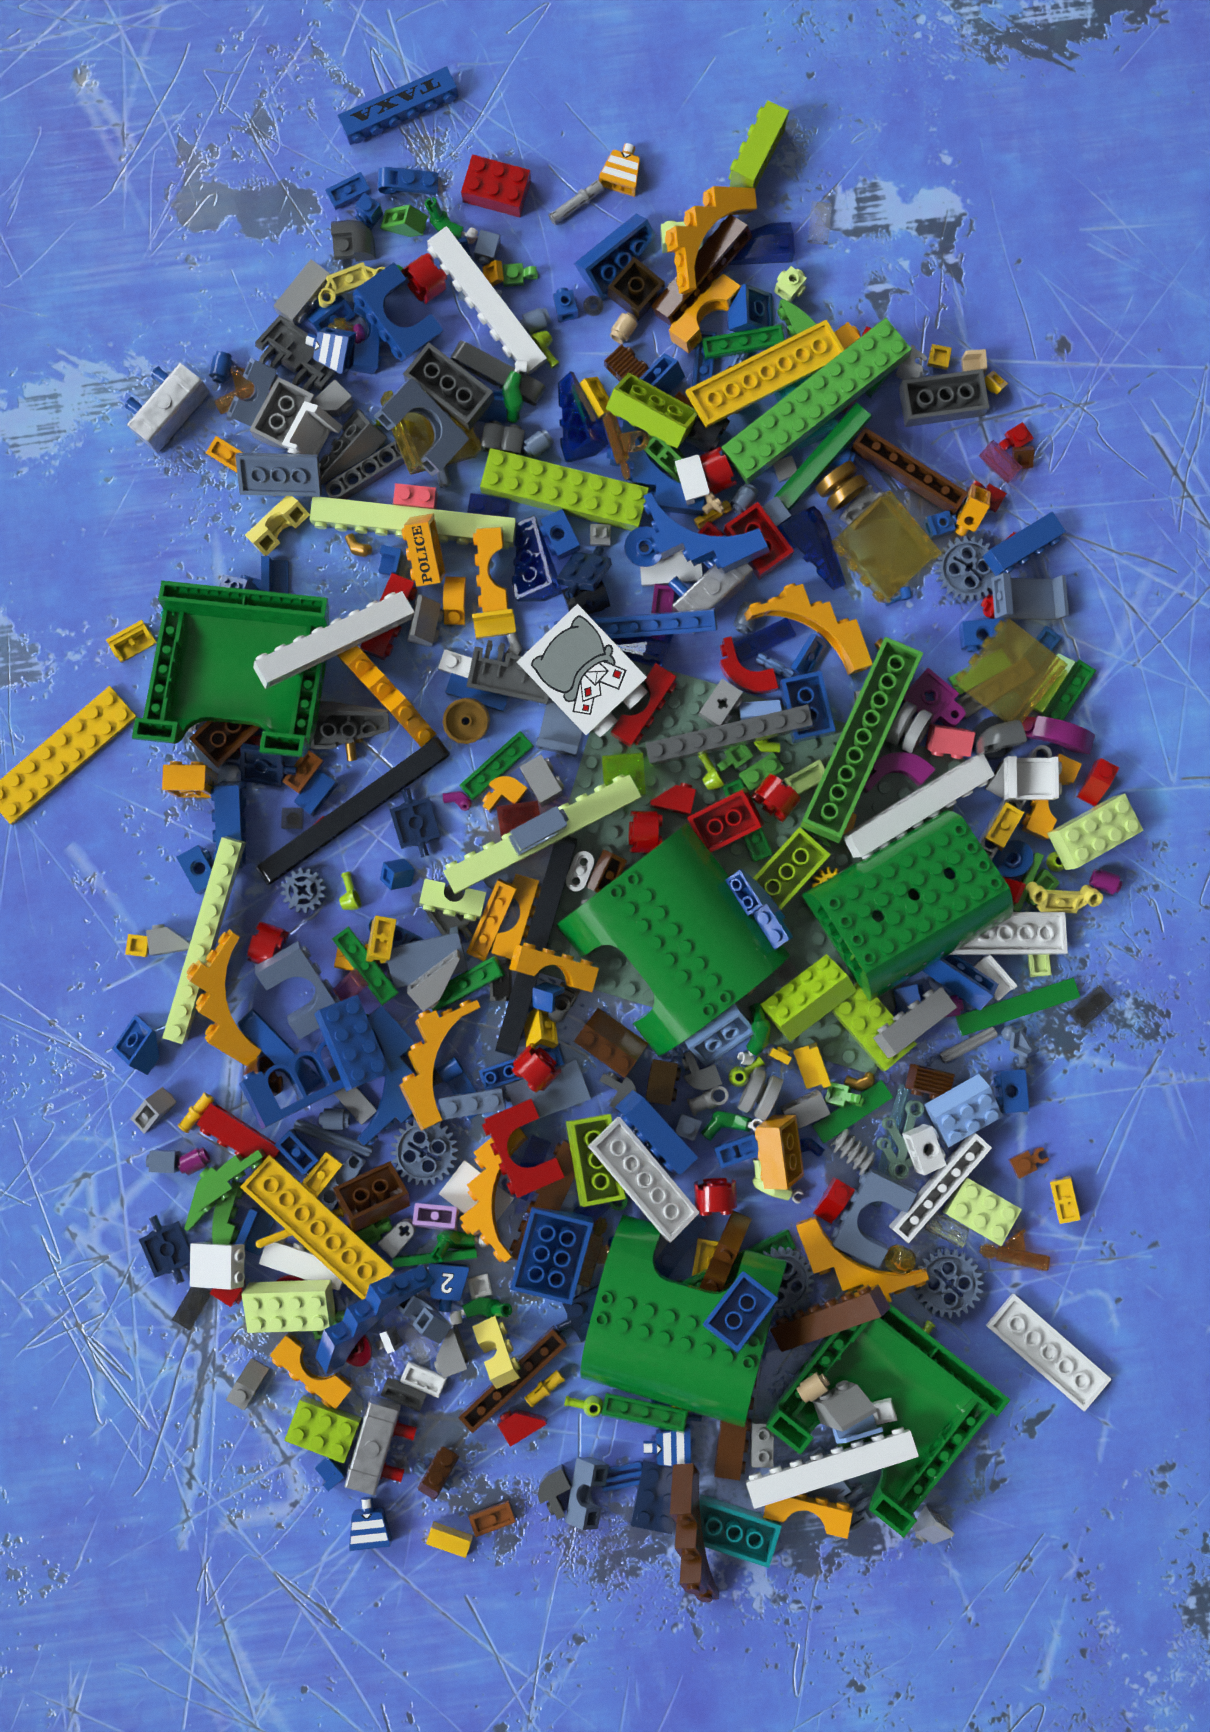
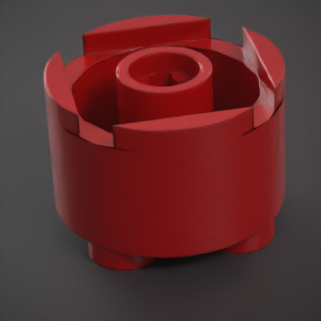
[402,253,447,304]
[699,447,736,495]
[751,774,801,822]
[628,811,662,853]
[247,922,290,964]
[512,1043,562,1093]
[694,1178,737,1216]

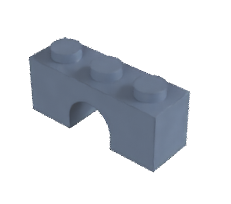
[227,358,278,426]
[439,1087,506,1120]
[396,1293,452,1344]
[565,1457,609,1530]

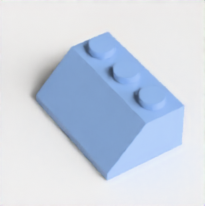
[685,1002,753,1066]

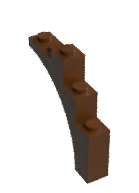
[699,1210,752,1292]
[670,1463,719,1602]

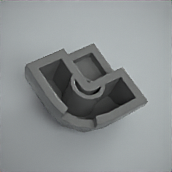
[331,220,376,262]
[976,720,1027,756]

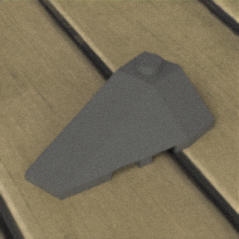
[319,408,387,485]
[310,701,390,749]

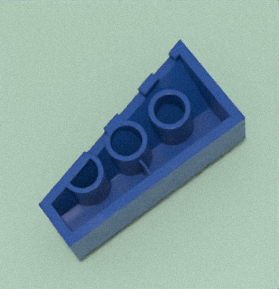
[574,214,656,301]

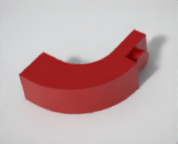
[719,636,778,695]

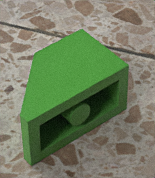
[380,205,428,237]

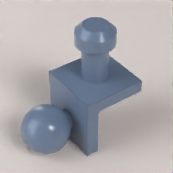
[1002,1025,1039,1069]

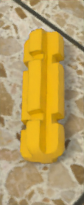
[694,500,732,529]

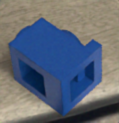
[355,193,383,230]
[553,287,578,323]
[923,510,957,541]

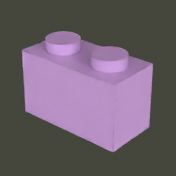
[412,1203,460,1231]

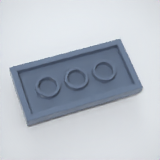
[235,453,322,497]

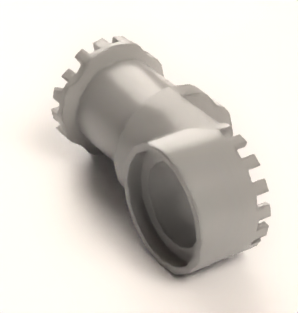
[686,1086,729,1116]

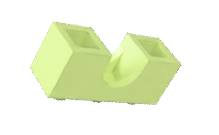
[419,879,486,921]

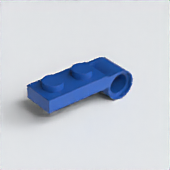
[378,167,438,195]
[437,1056,478,1120]

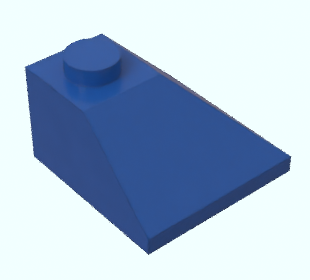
[728,284,773,332]
[112,1014,159,1075]

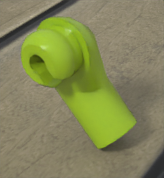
[753,739,780,753]

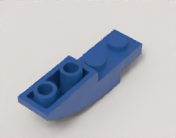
[725,869,793,950]
[479,1044,566,1090]

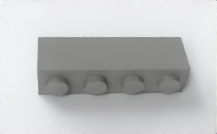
[873,987,957,1058]

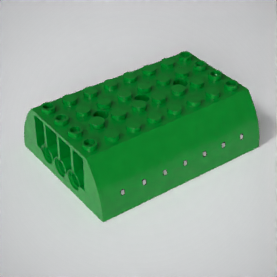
[802,810,1013,1001]

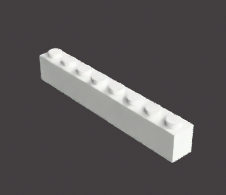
[427,226,547,375]
[253,591,414,689]
[842,754,995,859]
[745,1427,919,1509]

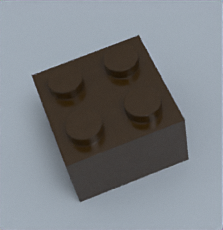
[608,257,665,321]
[645,1059,681,1106]

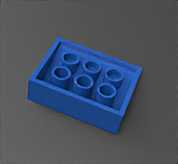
[510,1207,594,1305]

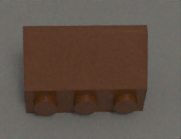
[189,721,261,768]
[574,1008,648,1078]
[333,1161,410,1233]

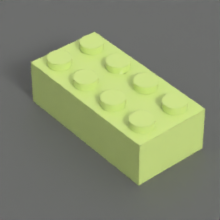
[1047,794,1144,870]
[242,1279,336,1333]

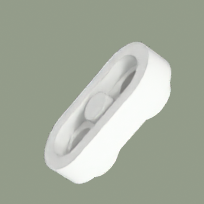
[566,851,594,892]

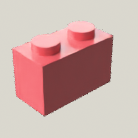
[393,483,438,509]
[925,724,975,759]

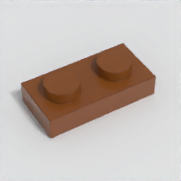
[282,750,324,794]
[468,1500,516,1537]

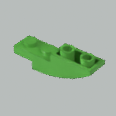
[777,299,816,337]
[194,1149,266,1213]
[212,1180,244,1245]

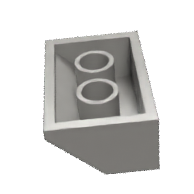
[249,377,314,449]

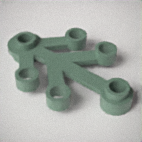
[877,1100,928,1180]

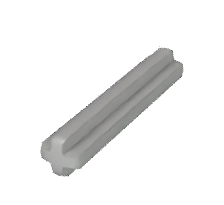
[939,1027,998,1063]

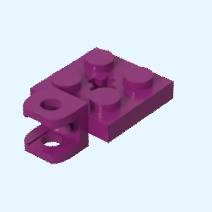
[903,668,966,727]

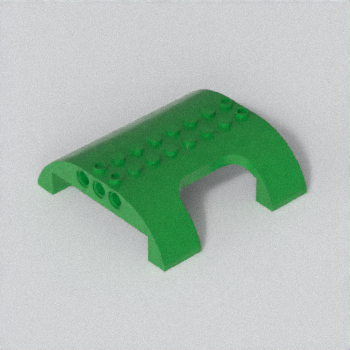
[132,580,329,757]
[556,823,790,1056]
[580,1214,787,1428]
[766,1302,1010,1538]

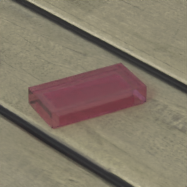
[979,440,1023,483]
[333,968,369,1001]

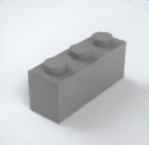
[273,259,330,326]

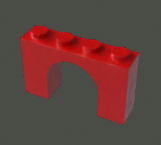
[482,1099,564,1198]

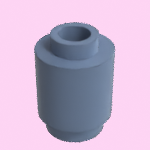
[520,308,551,334]
[523,429,554,459]
[730,483,759,515]
[733,602,757,634]
[319,1108,350,1130]

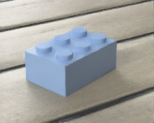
[924,1074,1003,1148]

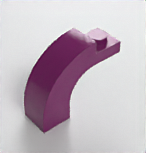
[1021,716,1095,754]
[863,752,935,794]

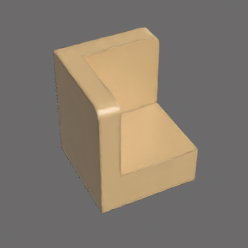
[961,349,987,374]

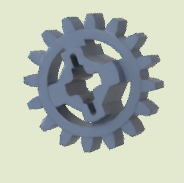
[280,868,327,913]

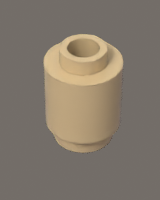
[610,312,638,344]
[796,1372,830,1403]

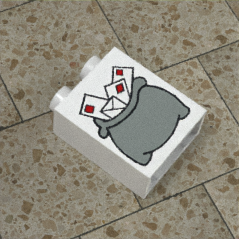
[517,604,648,737]

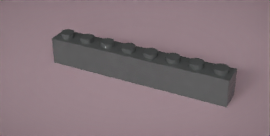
[645,705,815,766]

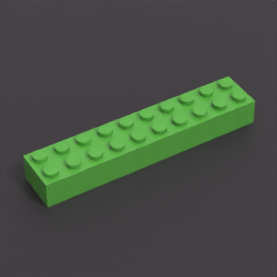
[722,318,912,485]
[800,637,923,844]

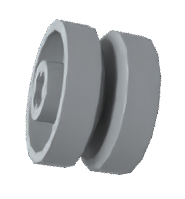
[886,701,933,754]
[737,1067,783,1121]

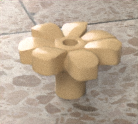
[702,492,724,514]

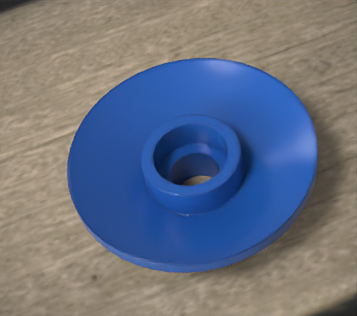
[624,526,662,567]
[992,840,1034,878]

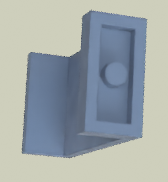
[991,573,1069,620]
[536,697,582,757]
[384,926,468,988]
[504,1059,591,1118]

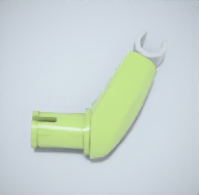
[752,1158,804,1204]

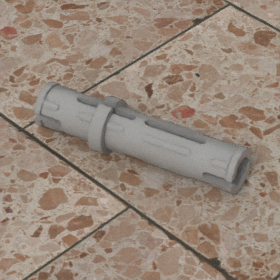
[548,180,604,226]

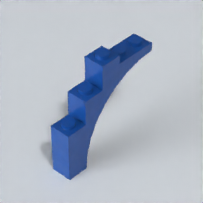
[607,417,704,516]
[643,492,770,573]
[357,1005,416,1145]
[316,1265,433,1373]

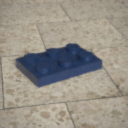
[630,1460,675,1534]

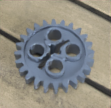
[934,536,995,603]
[390,1119,459,1186]
[763,1246,814,1316]
[915,1248,984,1318]

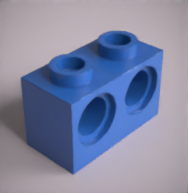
[713,1133,759,1169]

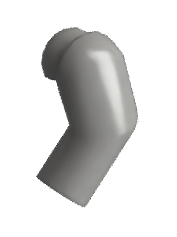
[504,632,522,660]

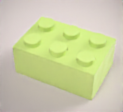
[942,1177,1022,1246]

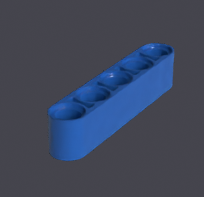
[237,1009,323,1096]

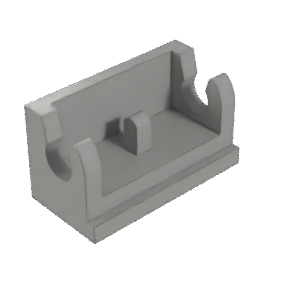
[895,345,927,380]
[839,485,884,531]
[780,1089,830,1129]

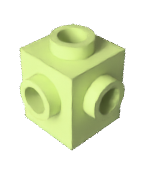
[774,266,807,303]

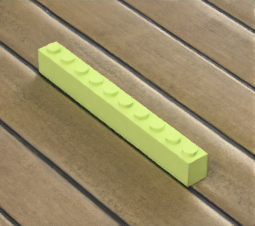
[310,497,517,549]
[443,774,641,894]
[162,836,246,1044]

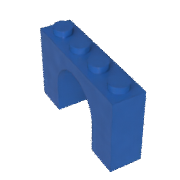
[352,262,443,362]

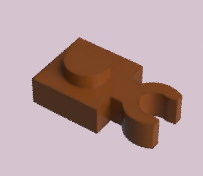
[1008,1147,1049,1179]

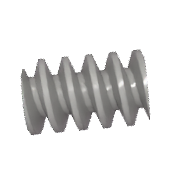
[830,1129,876,1176]

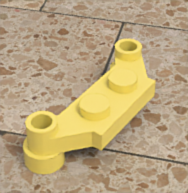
[318,262,385,308]
[1026,882,1103,914]

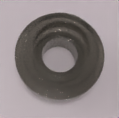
[583,296,603,316]

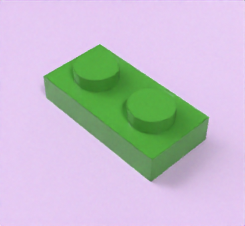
[738,752,784,792]

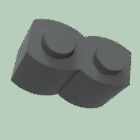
[480,421,525,456]

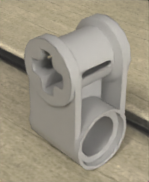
[985,760,1004,799]
[377,1218,416,1259]

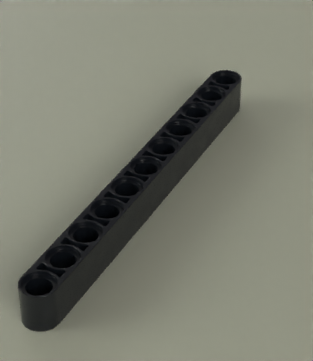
[255,737,450,885]
[495,836,578,1057]

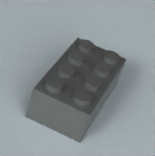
[403,342,495,431]
[899,369,989,427]

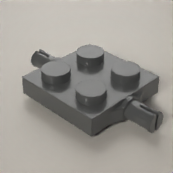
[422,879,473,941]

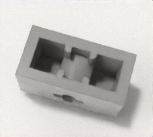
[698,679,743,727]
[750,1418,774,1468]

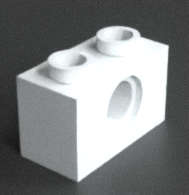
[902,1124,946,1175]

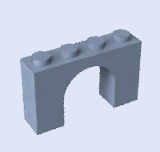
[374,377,469,476]
[508,806,569,856]
[254,941,341,1040]
[831,1167,917,1269]

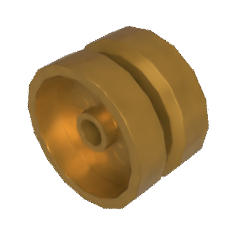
[815,460,869,512]
[442,697,490,744]

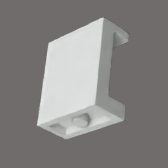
[282,401,343,466]
[1004,756,1062,800]
[190,1242,245,1290]

